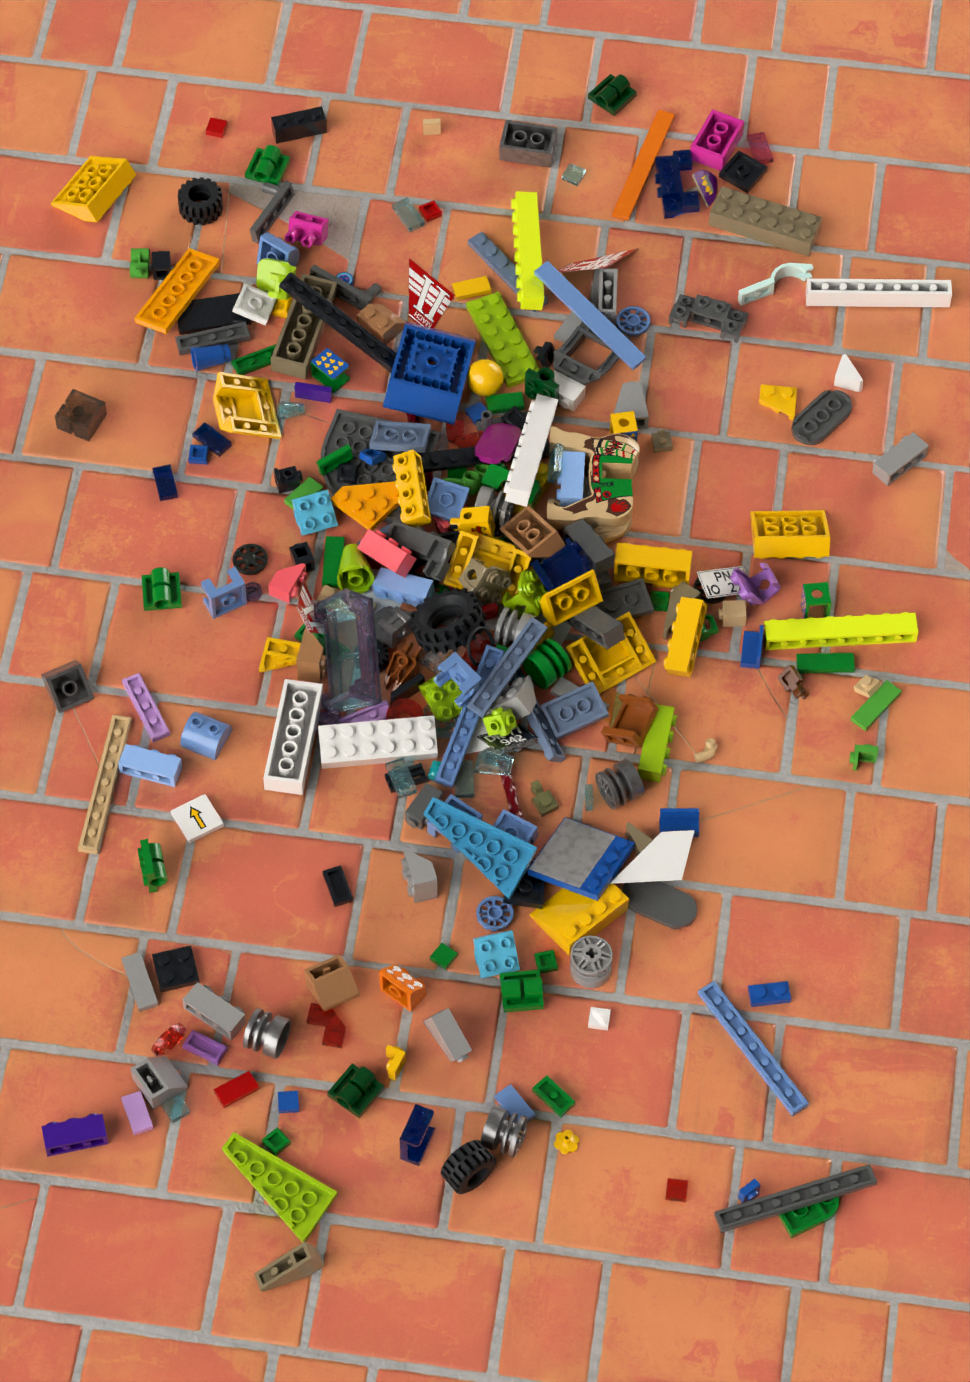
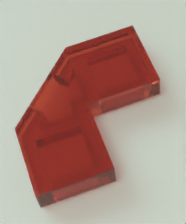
[446,420,484,448]
[306,1003,346,1048]

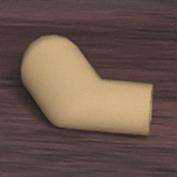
[694,738,717,763]

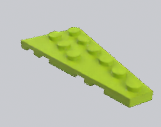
[222,1132,338,1243]

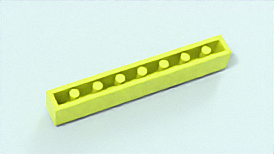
[511,191,544,310]
[763,612,918,650]

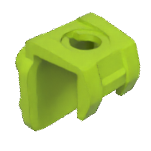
[256,258,297,300]
[502,569,550,620]
[418,675,463,722]

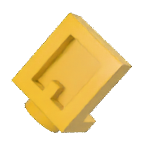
[386,1045,406,1081]

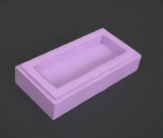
[121,1091,153,1135]

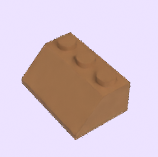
[500,505,565,557]

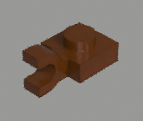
[777,665,810,699]

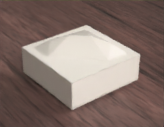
[588,1007,611,1031]

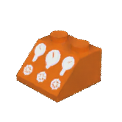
[379,964,426,1012]

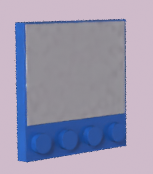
[528,817,635,901]

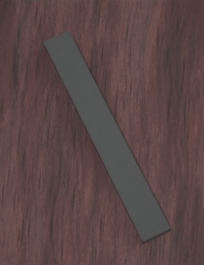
[714,1164,877,1233]

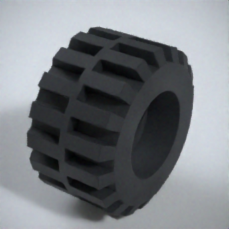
[178,177,223,225]
[441,1140,496,1194]

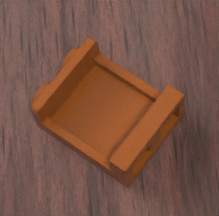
[601,694,659,748]

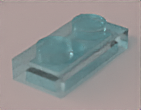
[385,757,417,799]

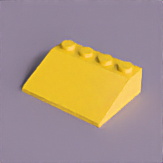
[51,156,136,222]
[750,510,830,559]
[529,884,629,956]

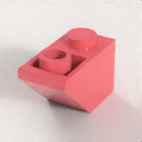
[268,563,308,603]

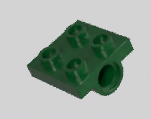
[588,74,637,116]
[525,368,560,409]
[327,1063,385,1119]

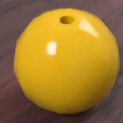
[466,359,504,397]

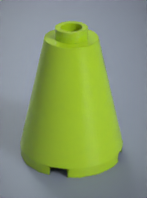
[337,544,374,595]

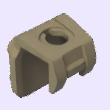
[458,558,512,604]

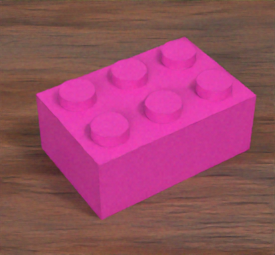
[690,109,744,171]

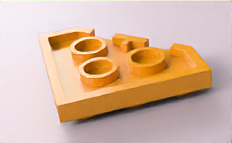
[330,481,399,531]

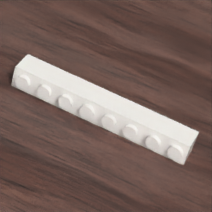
[805,278,952,307]
[503,394,558,507]

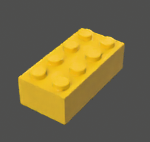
[613,543,692,589]

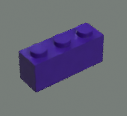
[41,1113,108,1157]

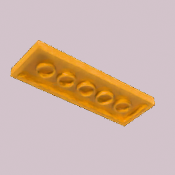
[135,248,220,334]

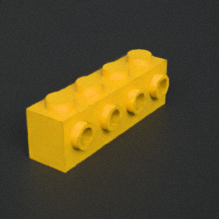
[392,449,431,528]
[664,597,707,678]

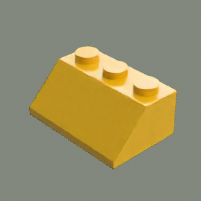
[539,569,603,626]

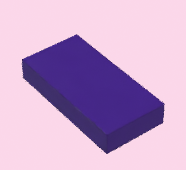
[294,382,332,403]

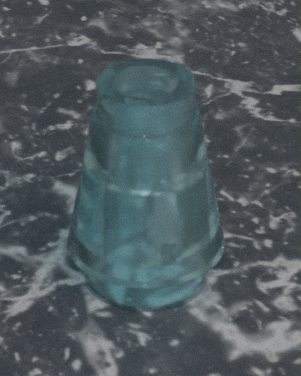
[277,401,305,419]

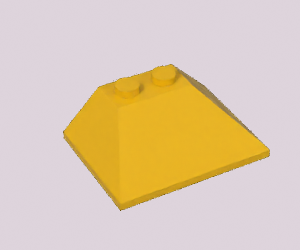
[213,372,282,439]
[443,530,531,603]
[565,612,657,694]

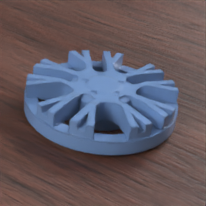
[616,306,650,337]
[476,896,513,932]

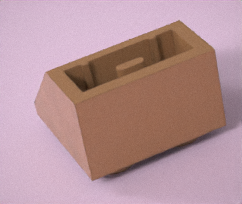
[304,954,360,1011]

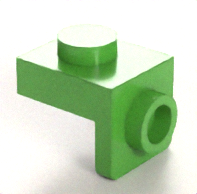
[849,744,878,770]

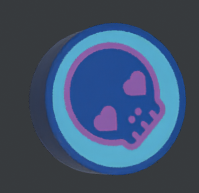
[336,272,353,286]

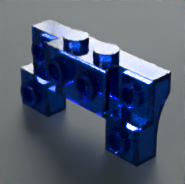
[654,150,700,219]

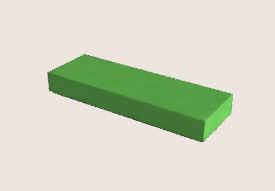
[851,680,902,731]

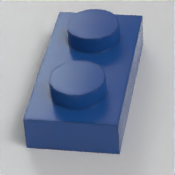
[748,981,791,1007]

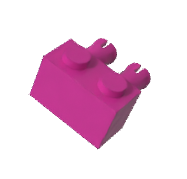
[285,211,329,248]

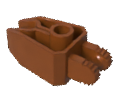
[384,641,423,691]

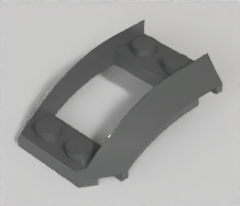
[553,321,632,385]

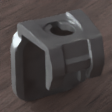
[364,606,413,650]

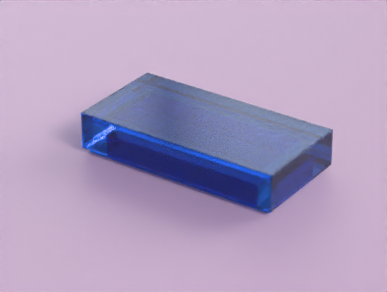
[192,422,232,457]
[152,464,178,501]

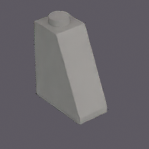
[614,381,649,428]
[423,1008,472,1063]

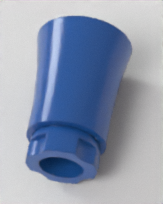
[190,344,231,372]

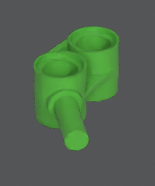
[130,248,150,278]
[442,464,489,495]

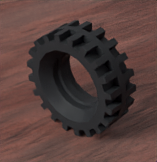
[409,588,486,654]

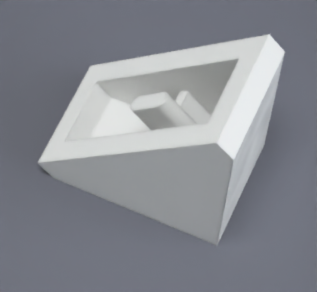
[834,354,863,392]

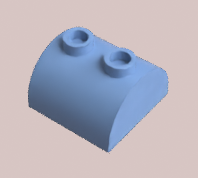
[257,232,300,267]
[180,712,232,760]

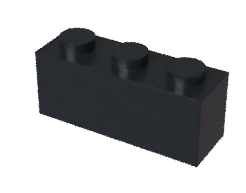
[271,106,327,144]

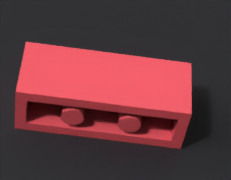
[357,529,417,578]

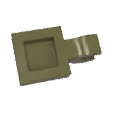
[530,780,559,817]

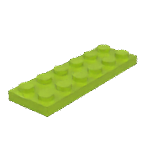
[466,292,539,388]

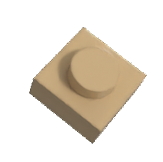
[854,675,881,698]

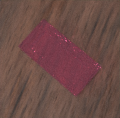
[747,132,773,164]

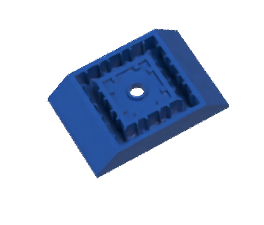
[383,322,476,425]

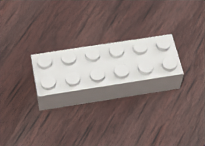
[263,679,323,795]
[318,715,438,769]

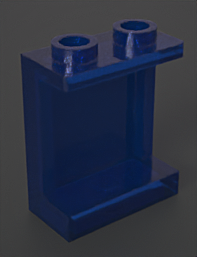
[531,538,591,592]
[399,1104,435,1166]

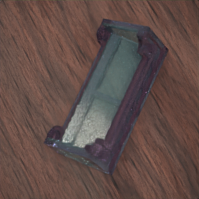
[314,589,382,713]

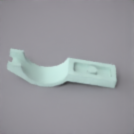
[738,263,814,306]

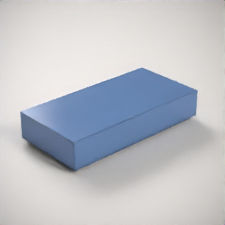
[494,1084,535,1123]

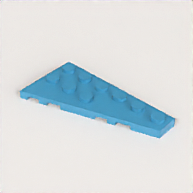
[423,797,537,900]

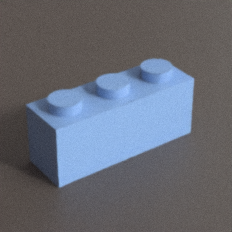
[556,451,585,507]
[373,567,435,607]
[118,744,182,787]

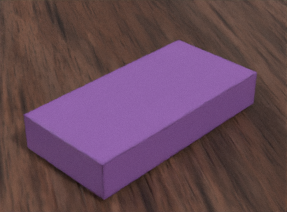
[182,1030,228,1066]

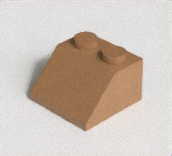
[357,304,406,345]
[296,628,327,683]

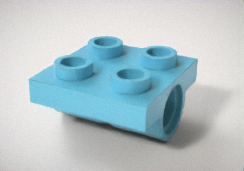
[291,490,338,536]
[473,930,520,978]

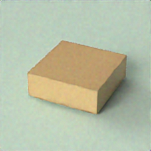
[423,118,441,135]

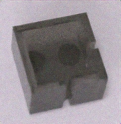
[55,389,107,441]

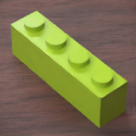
[638,704,677,783]

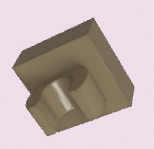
[651,430,673,453]

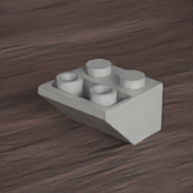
[489,675,536,720]
[401,850,438,903]
[130,1056,188,1109]

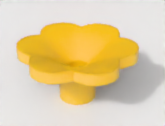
[554,1130,579,1154]

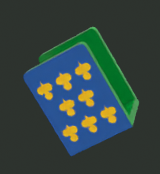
[310,348,350,393]
[801,582,831,619]

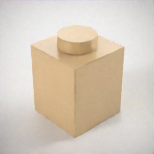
[718,600,747,627]

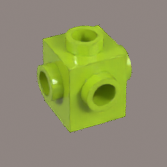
[483,707,517,737]

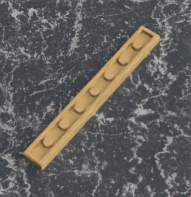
[78,715,132,855]

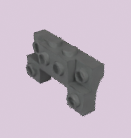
[669,294,749,343]
[387,520,456,582]

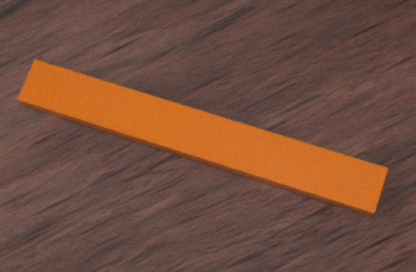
[612,109,675,221]

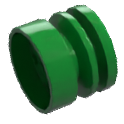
[522,638,572,689]

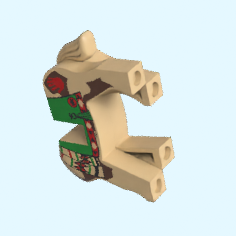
[547,426,640,543]

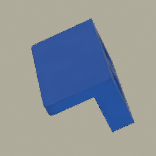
[740,625,764,669]
[659,808,700,837]

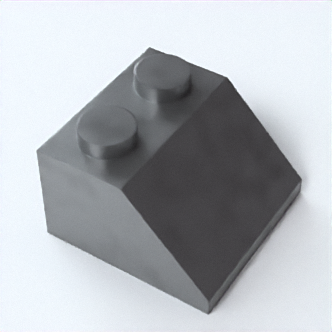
[41,660,94,713]

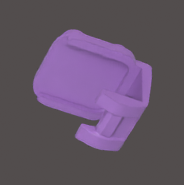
[730,563,781,606]

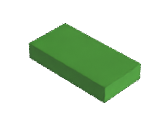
[284,477,323,509]

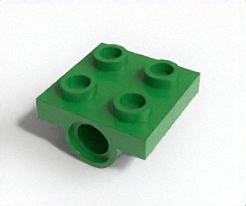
[245,145,290,186]
[141,567,182,611]
[137,839,168,893]
[500,970,544,1013]

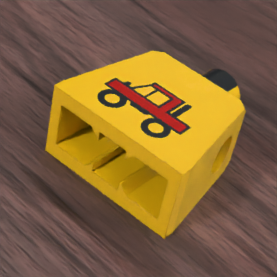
[450,506,496,537]

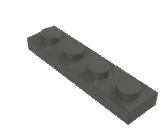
[175,322,250,355]

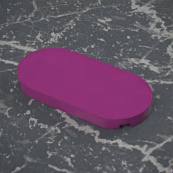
[475,423,522,464]

